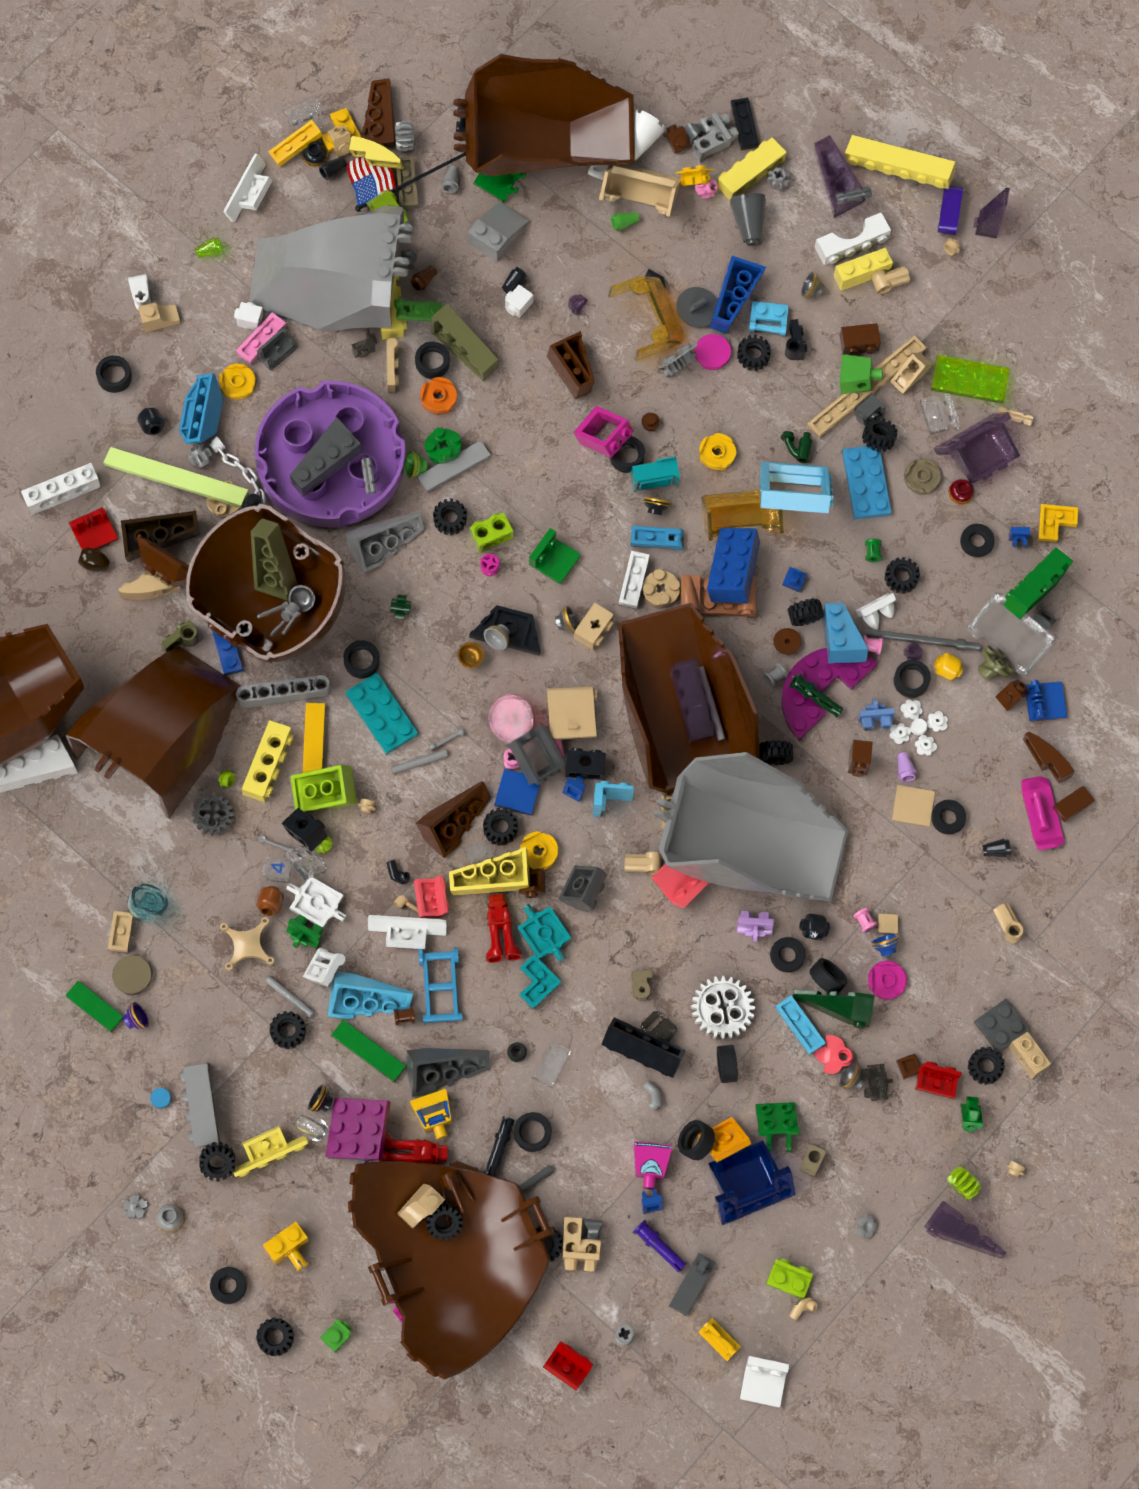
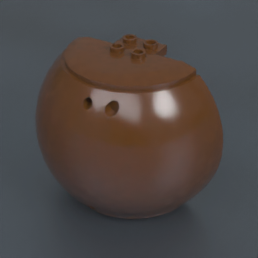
[186,504,346,664]

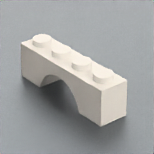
[815,213,891,265]

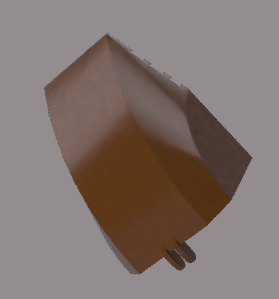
[618,603,760,794]
[66,646,241,819]

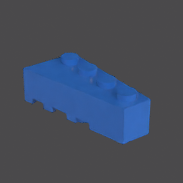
[709,256,766,333]

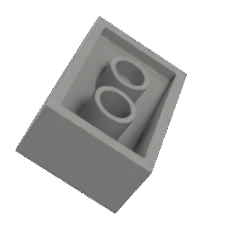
[467,202,529,262]

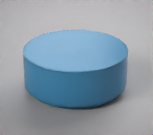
[150,1088,171,1109]

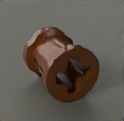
[393,1006,415,1026]

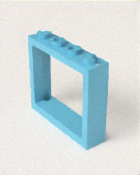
[760,461,834,513]

